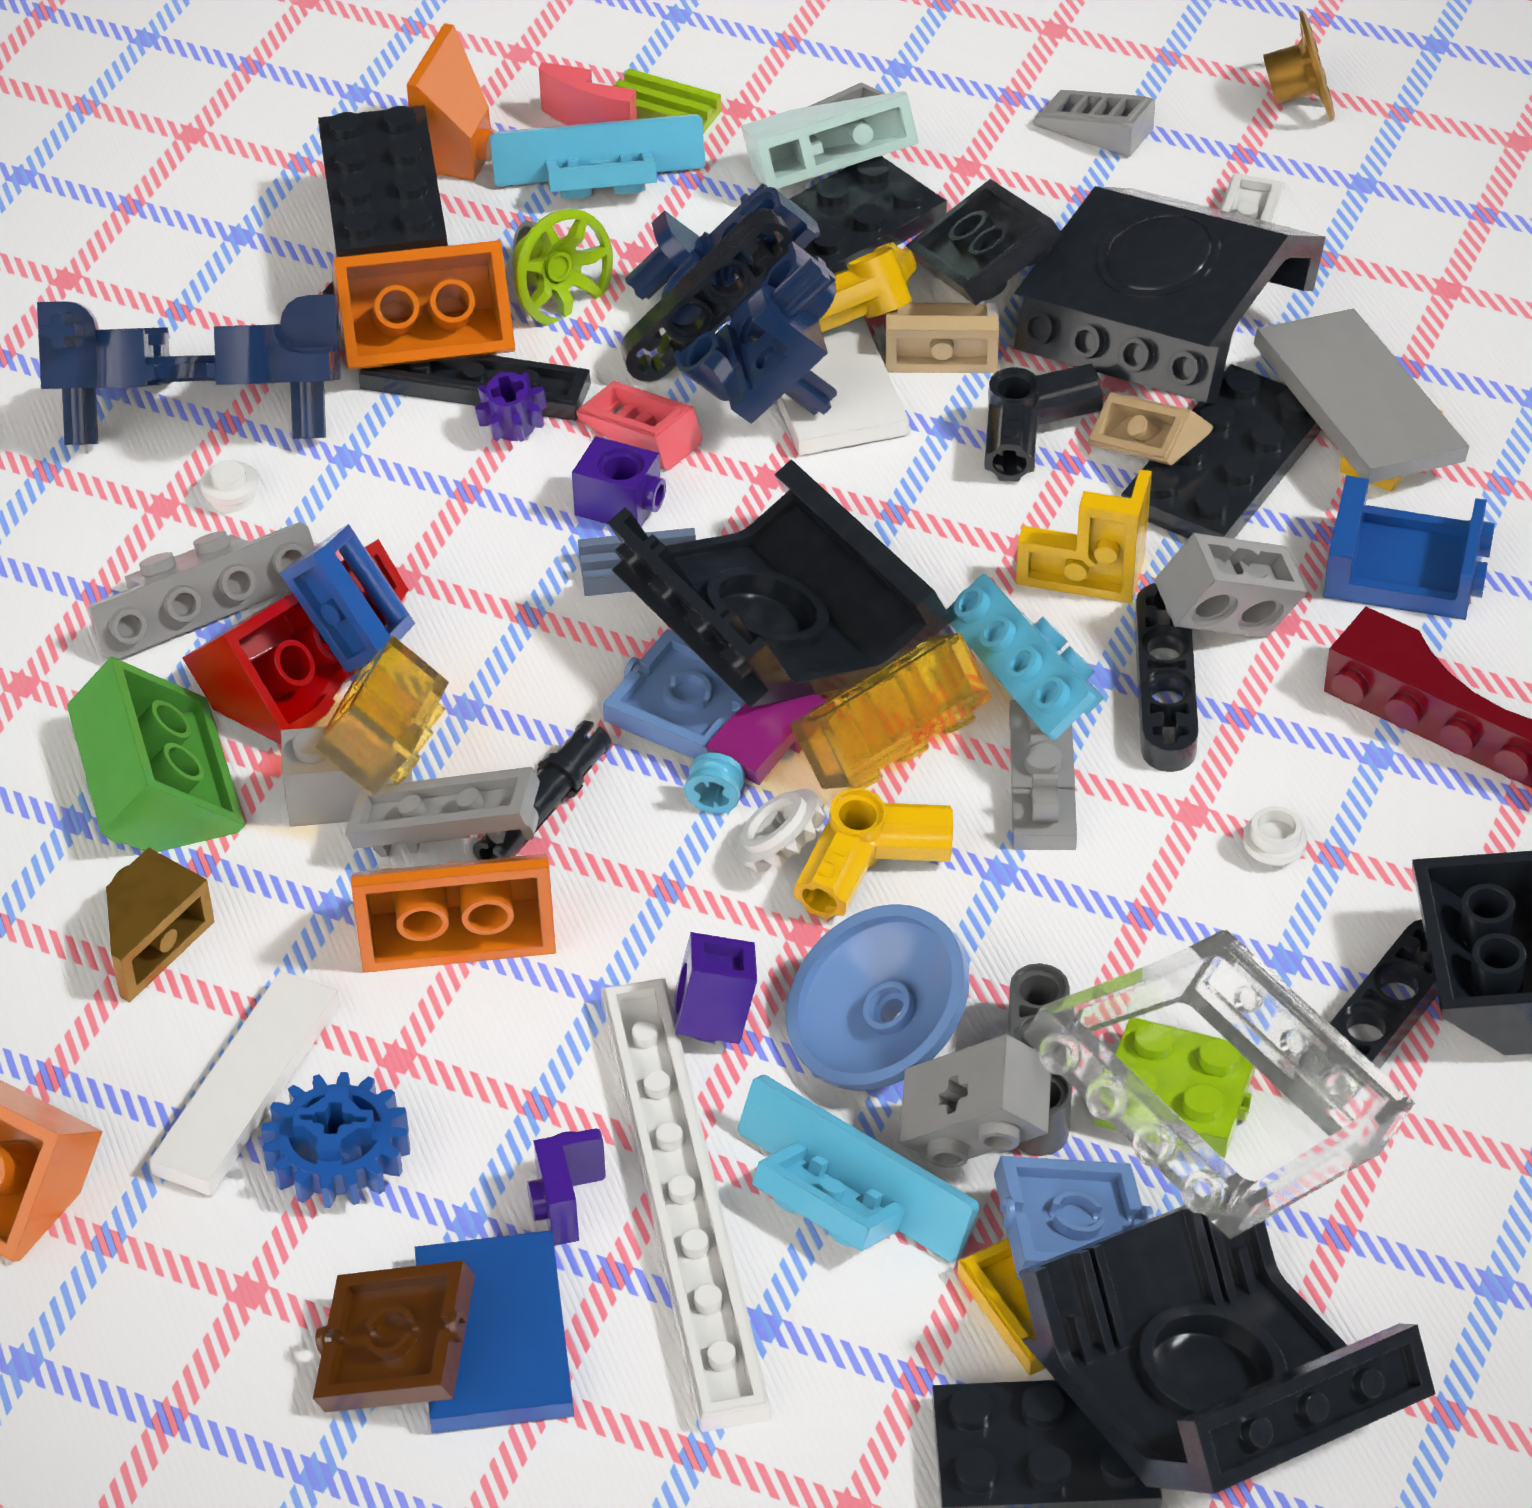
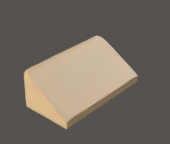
[1087,392,1213,465]

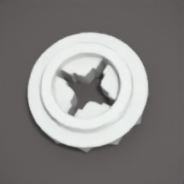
[735,789,826,873]

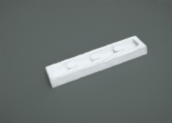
[149,970,340,1196]

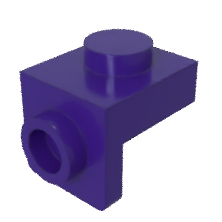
[527,1128,606,1246]

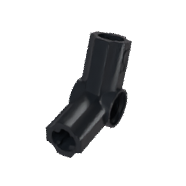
[984,363,1103,482]

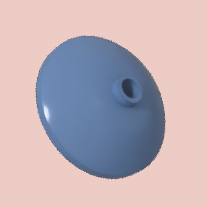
[786,904,970,1091]

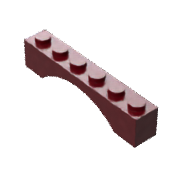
[1324,606,1532,788]

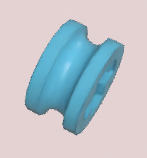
[684,752,745,814]

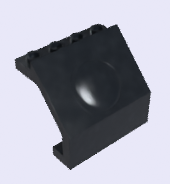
[1013,186,1326,403]
[607,459,953,707]
[1019,1184,1436,1494]

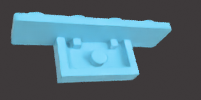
[490,114,705,199]
[946,574,1104,740]
[737,1074,979,1262]

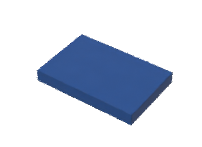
[414,1230,574,1434]

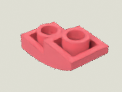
[538,62,637,125]

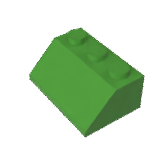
[67,656,245,852]

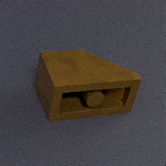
[106,847,215,1003]

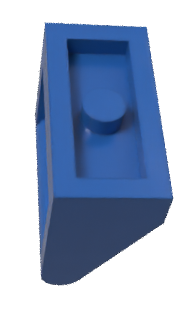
[279,524,416,673]

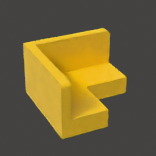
[1016,469,1152,603]

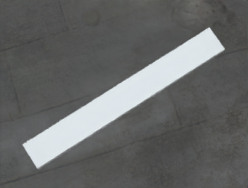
[601,978,771,1433]

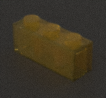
[789,633,992,789]
[314,635,449,796]

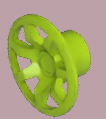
[512,208,613,326]

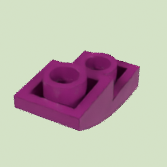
[706,694,834,785]

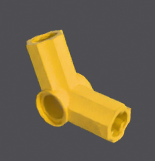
[819,242,917,333]
[794,788,953,920]

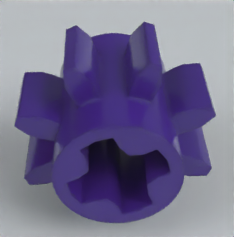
[475,372,547,442]

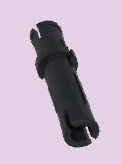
[472,720,612,860]

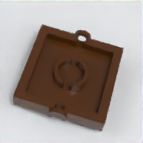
[312,1260,475,1412]

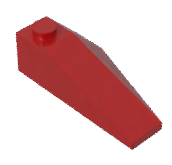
[182,539,409,744]

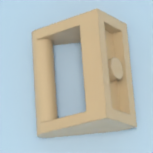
[886,302,999,373]

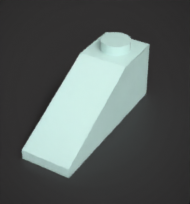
[741,91,919,189]

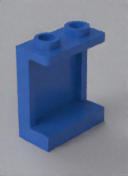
[1323,475,1495,620]

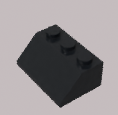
[1412,851,1532,1056]

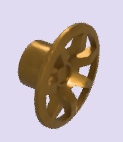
[1263,10,1335,121]

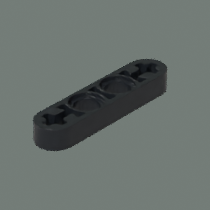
[620,208,794,382]
[1134,583,1199,772]
[1300,919,1437,1109]

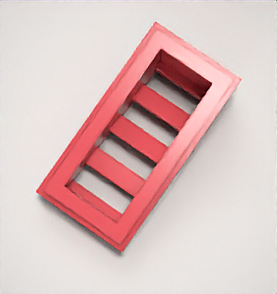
[576,381,703,470]

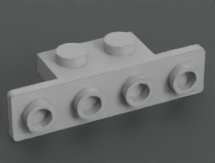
[87,522,315,660]

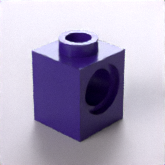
[572,436,666,527]
[674,932,757,1044]

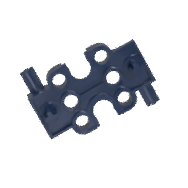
[625,183,837,424]
[37,294,341,445]

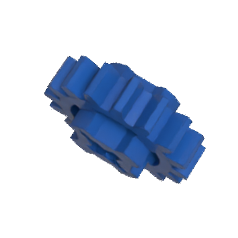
[261,1072,411,1208]

